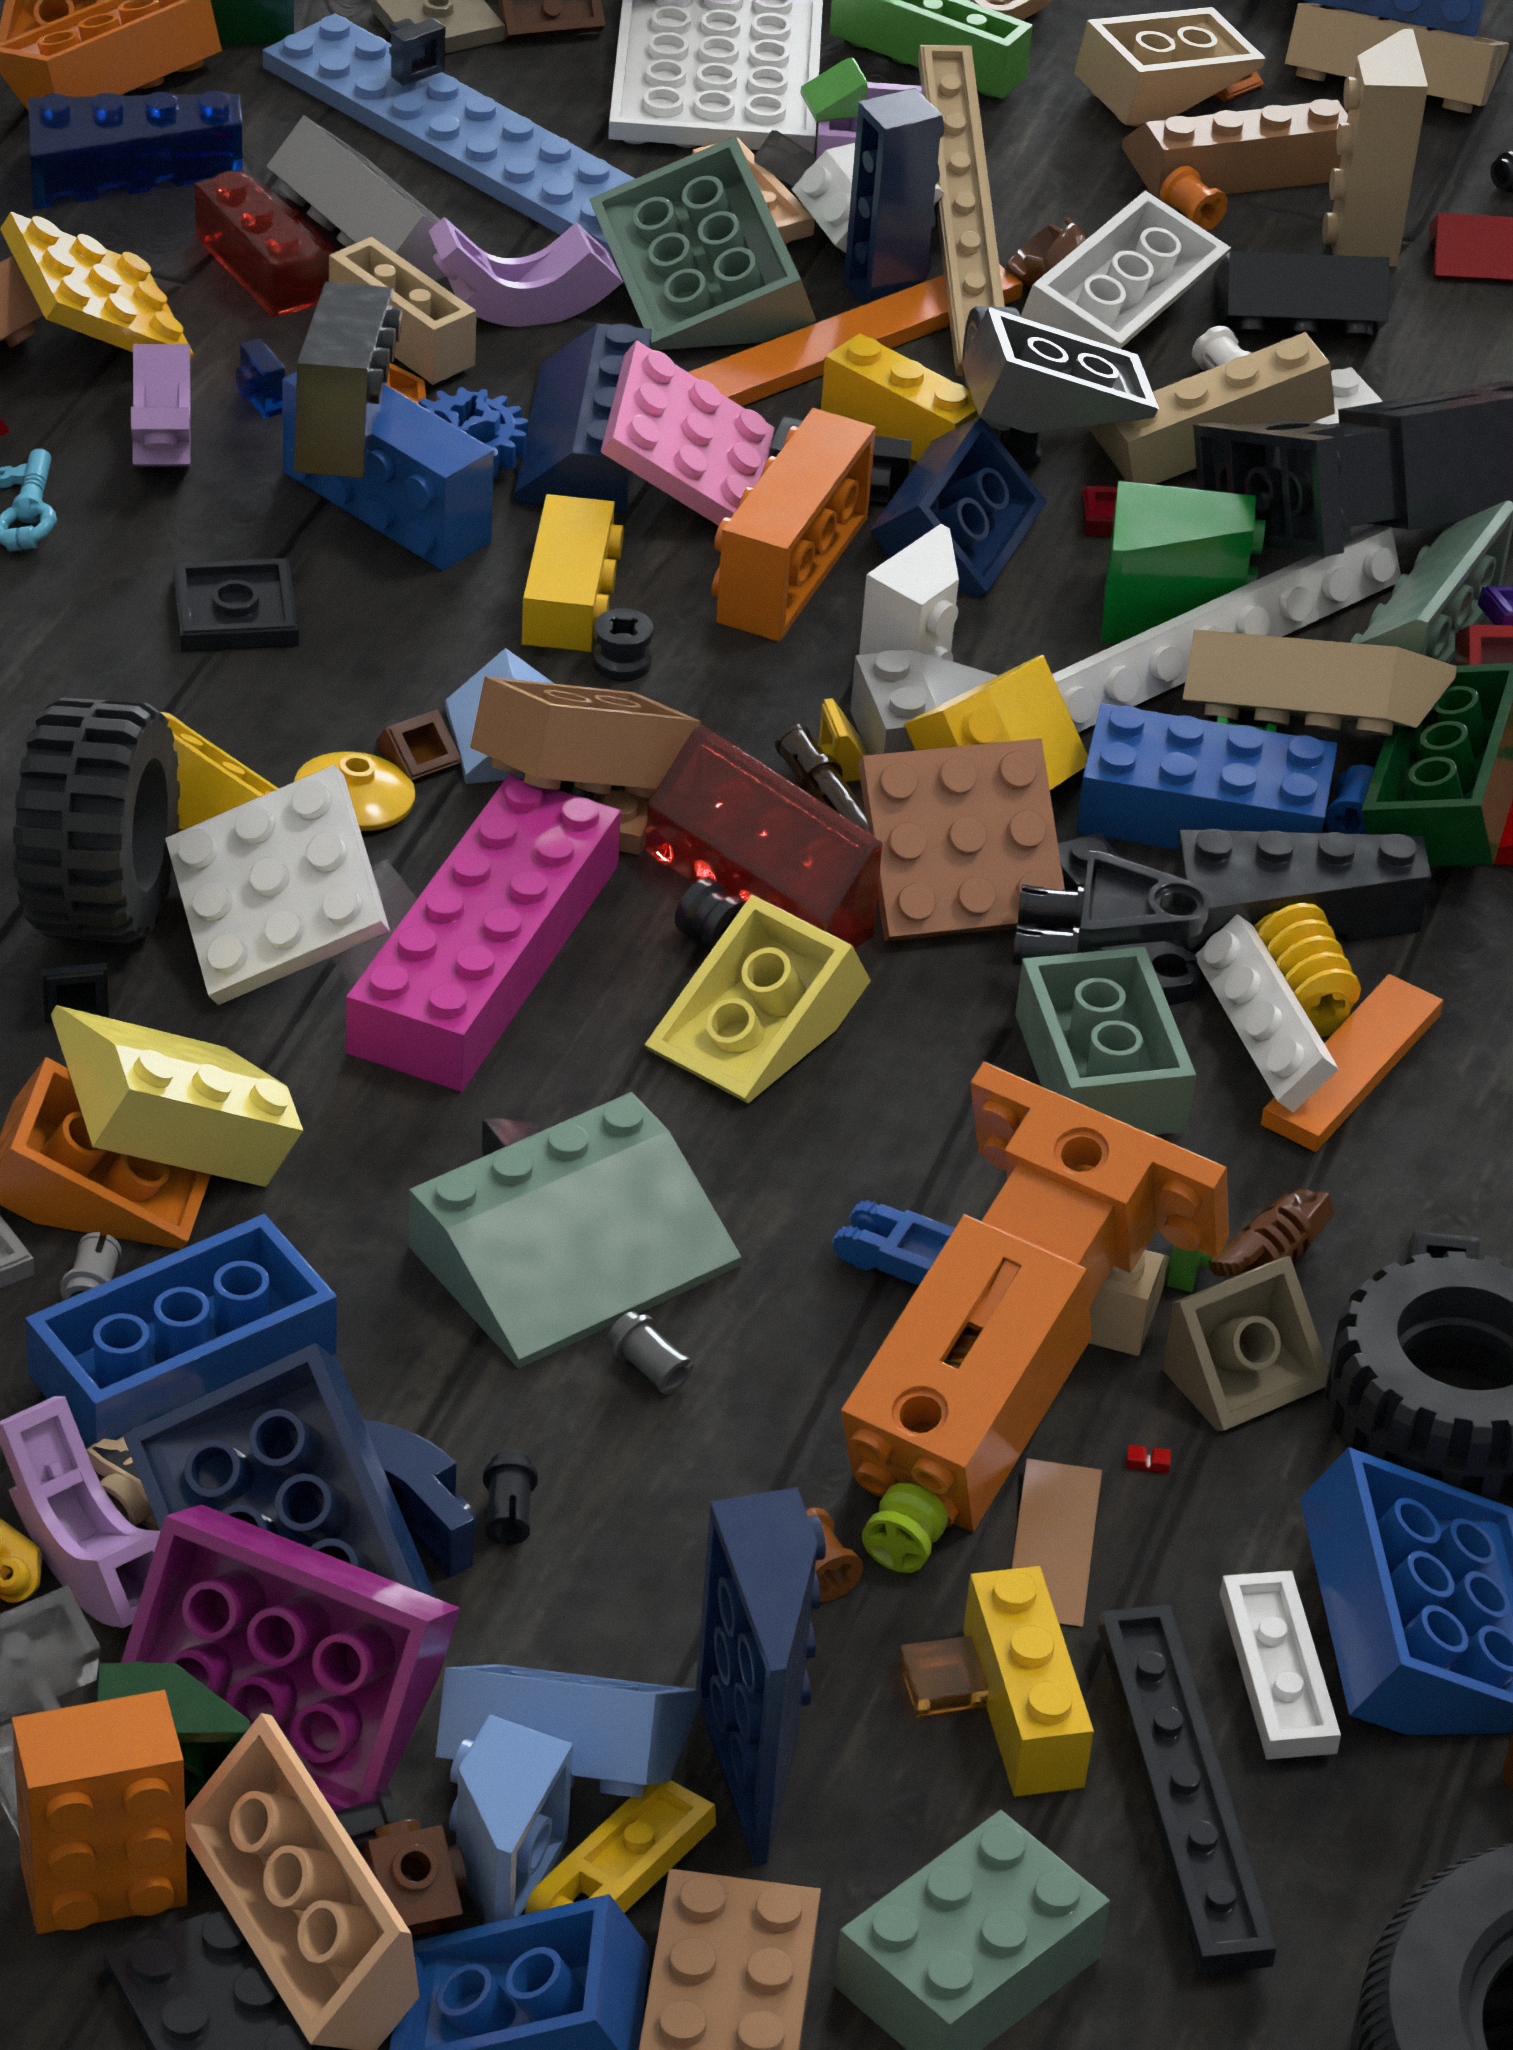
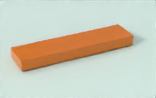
[1261,974,1443,1152]

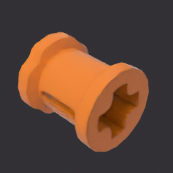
[1160,166,1228,231]

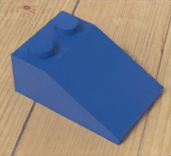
[389,1894,650,2050]

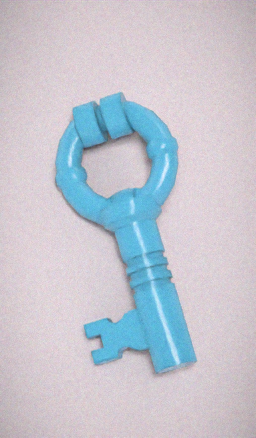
[0,449,57,552]

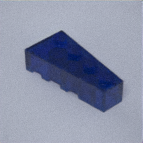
[28,91,243,210]

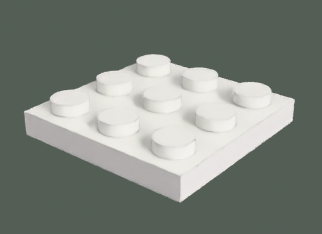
[165,764,390,1005]

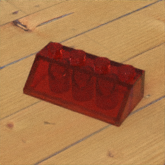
[645,724,883,949]

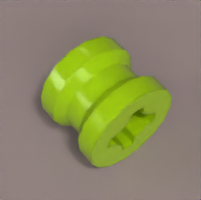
[862,1483,948,1573]

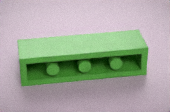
[829,0,1033,99]

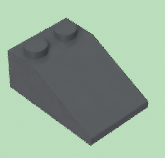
[961,307,1159,433]

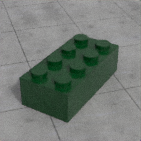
[1362,663,1513,867]

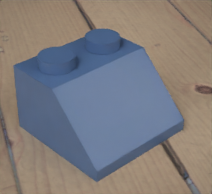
[449,1714,573,1924]

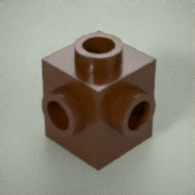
[361,1819,467,1938]

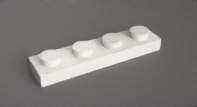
[1195,914,1339,1113]

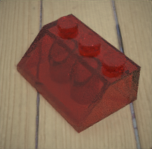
[195,170,338,318]

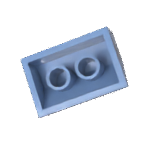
[435,1664,702,1797]

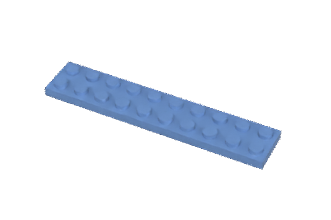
[263,13,635,267]

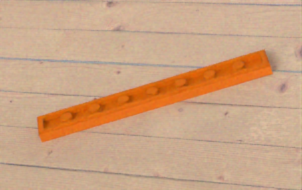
[688,264,1023,406]

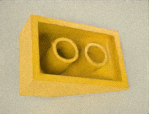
[904,655,1088,790]

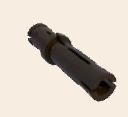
[775,724,873,868]

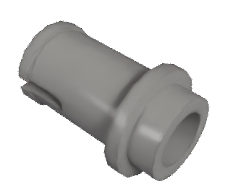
[60,1232,121,1301]

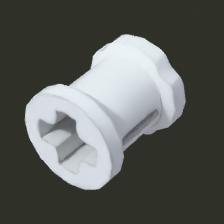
[1192,326,1251,371]

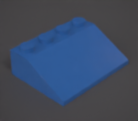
[1300,1447,1513,1735]

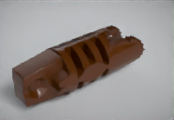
[1208,1189,1334,1279]

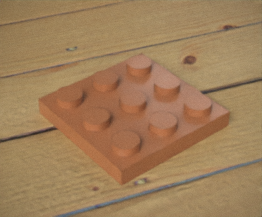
[858,738,1065,942]

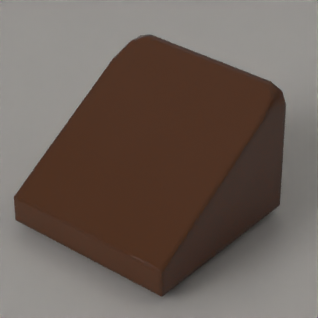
[376,709,462,782]

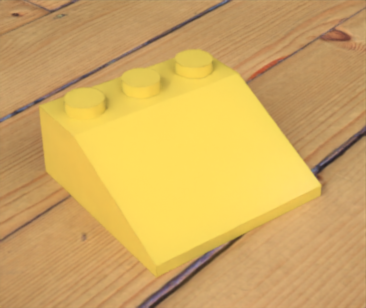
[51,1005,303,1187]

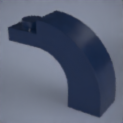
[363,1419,477,1578]

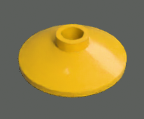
[294,752,415,831]

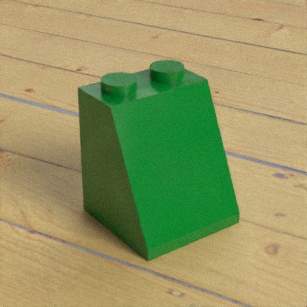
[1100,481,1265,643]

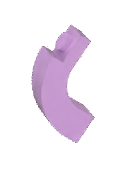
[428,217,623,327]
[131,344,191,467]
[0,1396,160,1628]

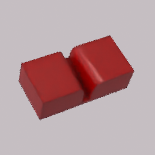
[1126,1445,1171,1474]

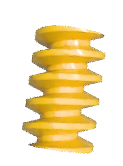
[1254,903,1361,1037]

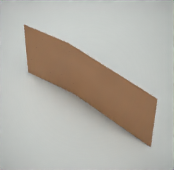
[1012,1458,1102,1627]

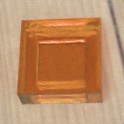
[899,1636,989,1717]

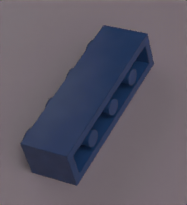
[843,88,944,305]

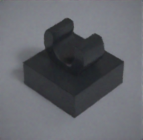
[389,17,446,86]
[869,436,912,506]

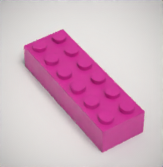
[346,775,621,1092]

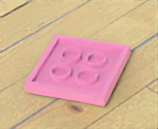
[601,340,775,526]

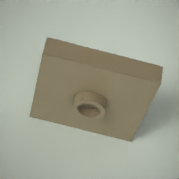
[372,0,505,54]

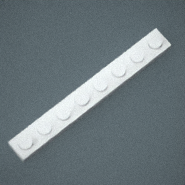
[1052,525,1401,732]

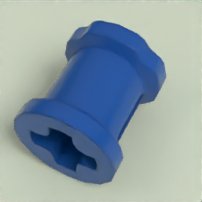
[1325,765,1375,834]

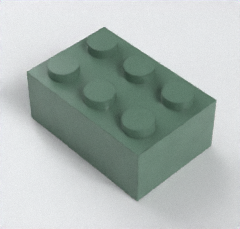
[1015,946,1196,1135]
[834,1810,1110,2050]

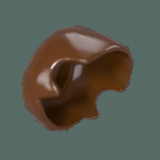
[1006,217,1086,290]

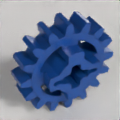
[418,387,528,477]

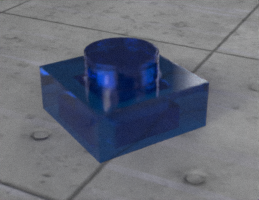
[235,338,285,419]

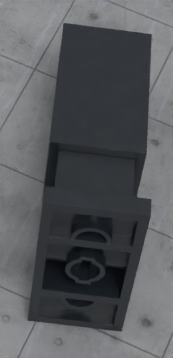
[1193,381,1513,557]

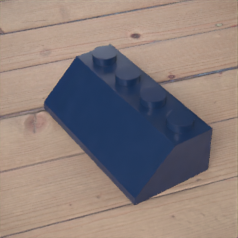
[514,323,652,513]

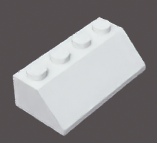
[1020,191,1231,349]

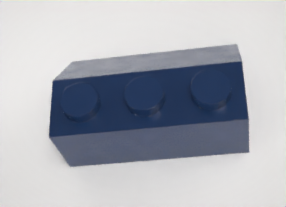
[870,416,1047,597]

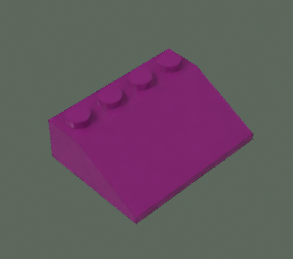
[121,1504,460,1812]

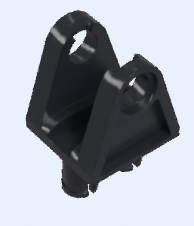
[1012,850,1210,1005]

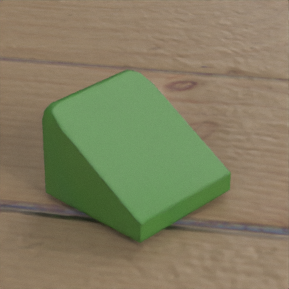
[800,57,868,122]

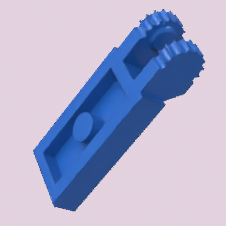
[831,1200,955,1285]

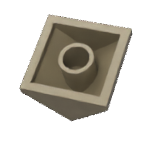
[1162,1256,1329,1431]

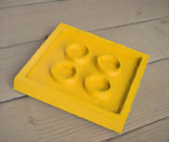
[0,212,194,360]

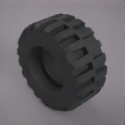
[13,697,180,944]
[1325,1251,1513,1502]

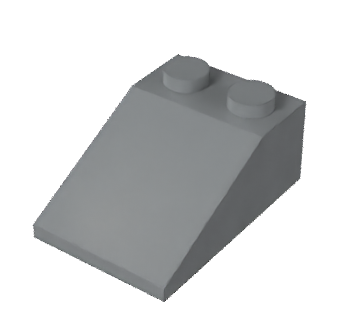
[850,649,997,755]

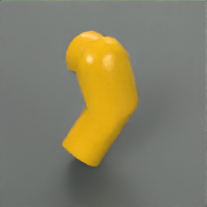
[0,1518,43,1602]

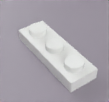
[1220,1570,1341,1760]

